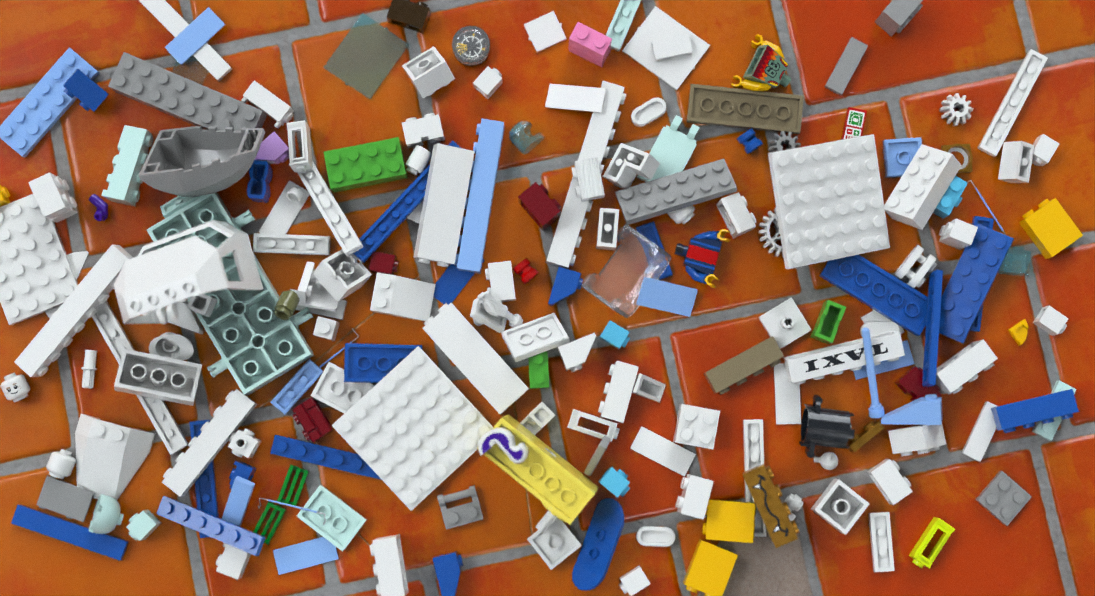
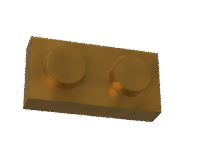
[847,421,884,452]

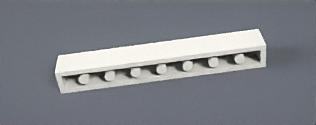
[14,244,134,377]

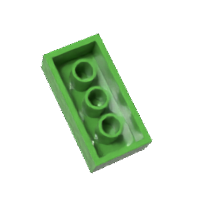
[323,137,408,193]

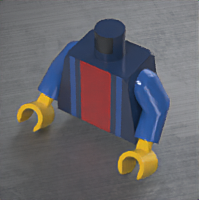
[674,229,731,288]

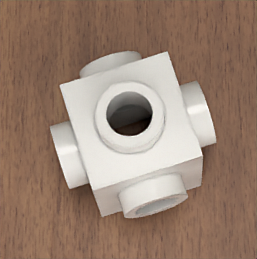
[228,428,262,458]

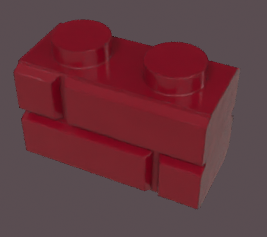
[292,397,334,443]

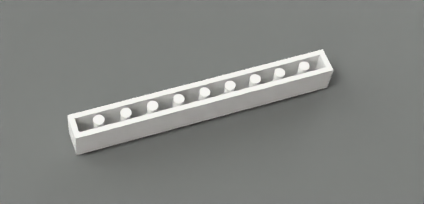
[546,81,627,269]

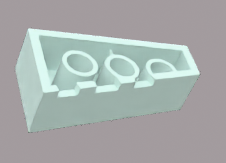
[101,125,153,206]

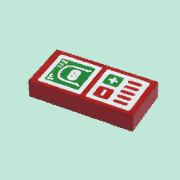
[841,107,867,140]

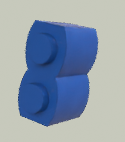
[247,160,273,203]

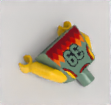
[731,34,791,91]

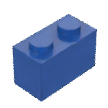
[62,68,109,111]

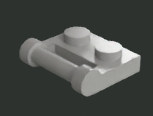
[437,485,484,530]

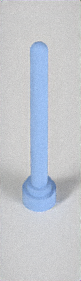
[862,327,885,418]

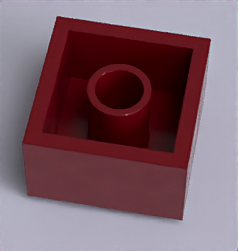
[518,182,561,231]

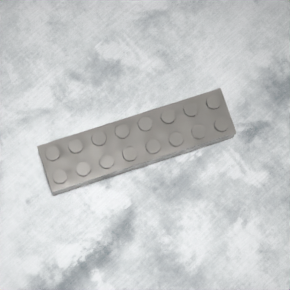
[108,52,267,131]

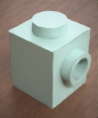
[126,509,161,541]

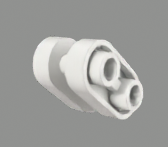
[894,245,937,288]

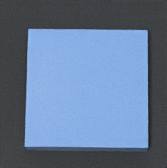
[882,137,922,178]

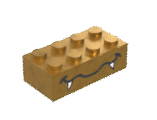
[742,463,800,548]

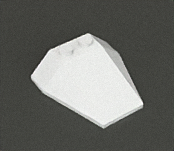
[75,414,155,500]

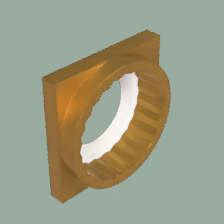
[941,144,973,173]

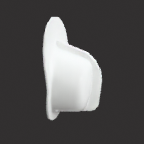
[149,332,194,361]

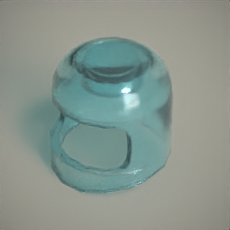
[509,121,545,155]

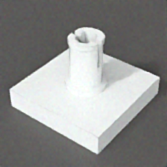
[758,297,812,349]

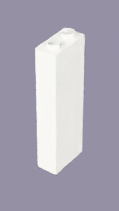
[414,143,475,267]
[423,303,529,415]

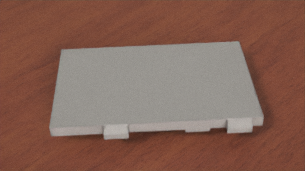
[36,475,94,522]

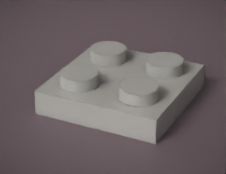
[975,471,1032,526]

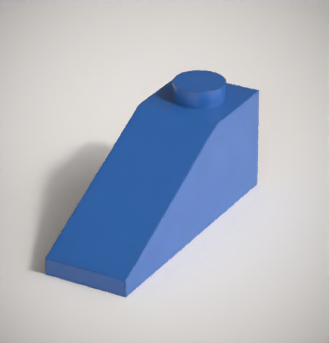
[432,551,464,596]

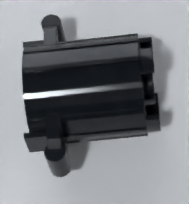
[799,394,855,458]

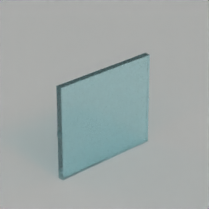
[324,13,409,99]

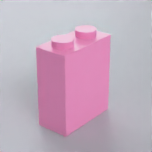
[568,22,612,67]

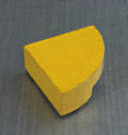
[1008,319,1028,346]

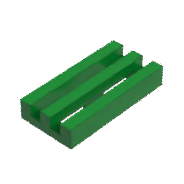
[277,464,309,506]
[253,501,287,545]

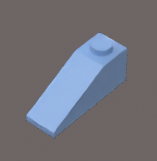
[881,394,943,425]

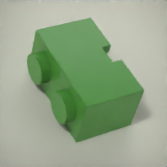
[811,300,846,344]
[528,351,549,389]

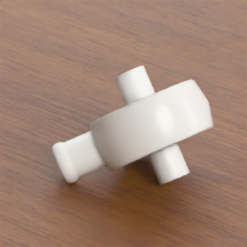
[814,452,839,470]

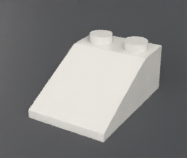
[370,272,436,321]

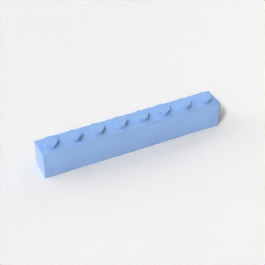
[454,119,505,274]

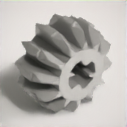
[768,131,801,152]

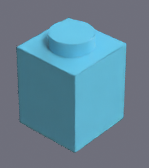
[599,320,630,350]

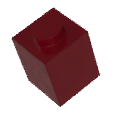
[369,251,399,275]

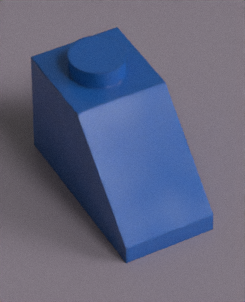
[548,267,583,306]

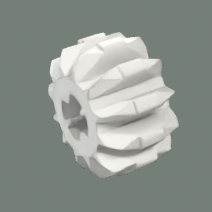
[939,93,974,126]

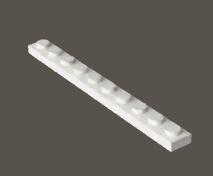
[92,300,188,455]

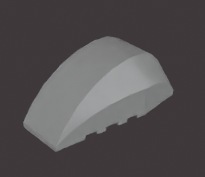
[138,126,265,197]

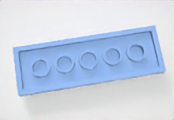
[0,48,99,158]

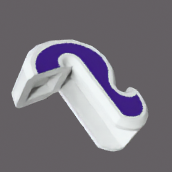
[478,428,529,464]

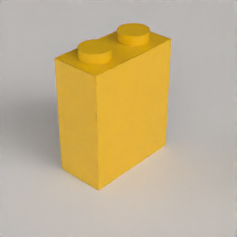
[1019,198,1083,259]
[703,499,756,543]
[683,539,738,596]

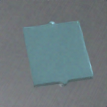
[172,55,210,85]

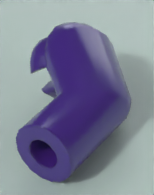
[89,194,108,221]

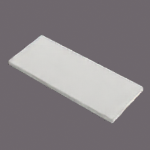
[545,84,606,113]
[259,180,310,234]
[774,363,801,425]
[630,426,696,477]

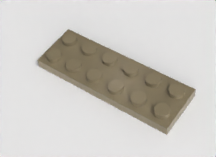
[686,84,804,134]

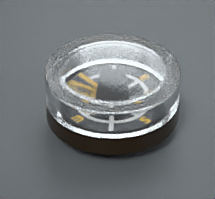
[452,26,490,67]

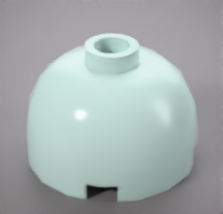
[89,494,124,534]

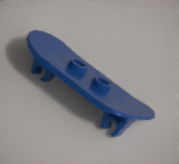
[572,498,624,591]

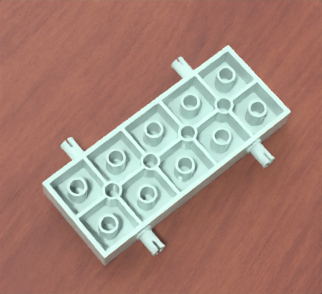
[147,192,314,395]

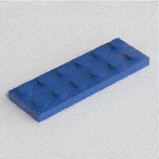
[939,223,1014,344]
[819,255,928,337]

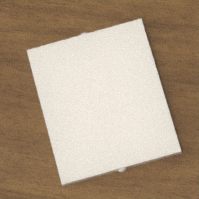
[622,6,710,90]

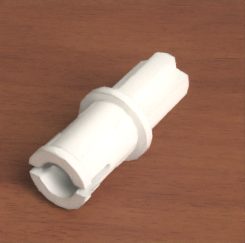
[81,350,98,389]

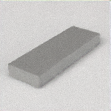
[824,37,868,96]

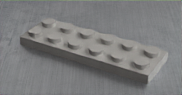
[615,159,737,225]

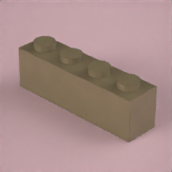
[703,336,784,395]

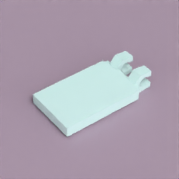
[637,115,700,182]

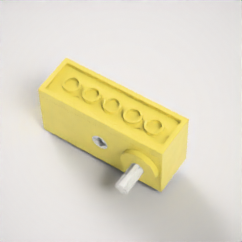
[477,414,599,534]

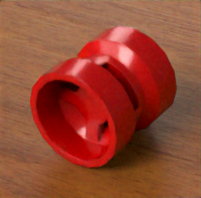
[513,258,539,285]

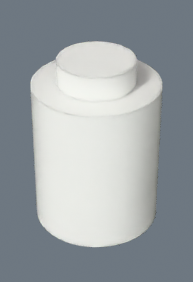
[405,145,432,176]

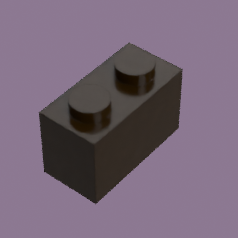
[386,0,431,34]

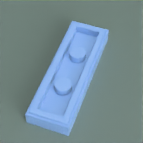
[270,359,323,415]
[222,476,255,527]

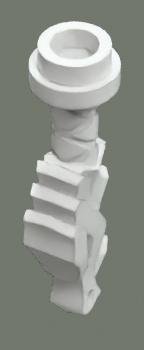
[478,290,523,328]

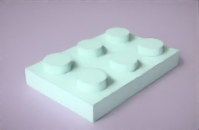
[297,485,367,552]

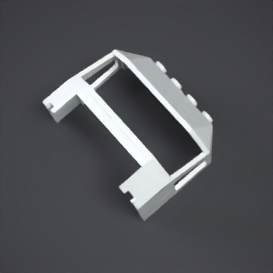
[114,220,263,324]

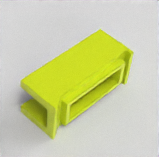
[909,517,955,568]

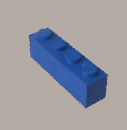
[991,389,1079,433]

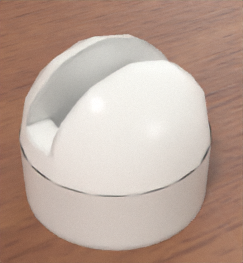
[286,187,304,204]

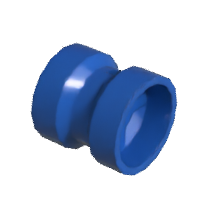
[737,128,763,155]

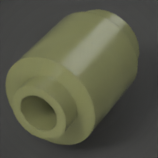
[274,290,300,320]

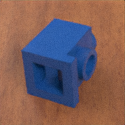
[229,461,257,489]

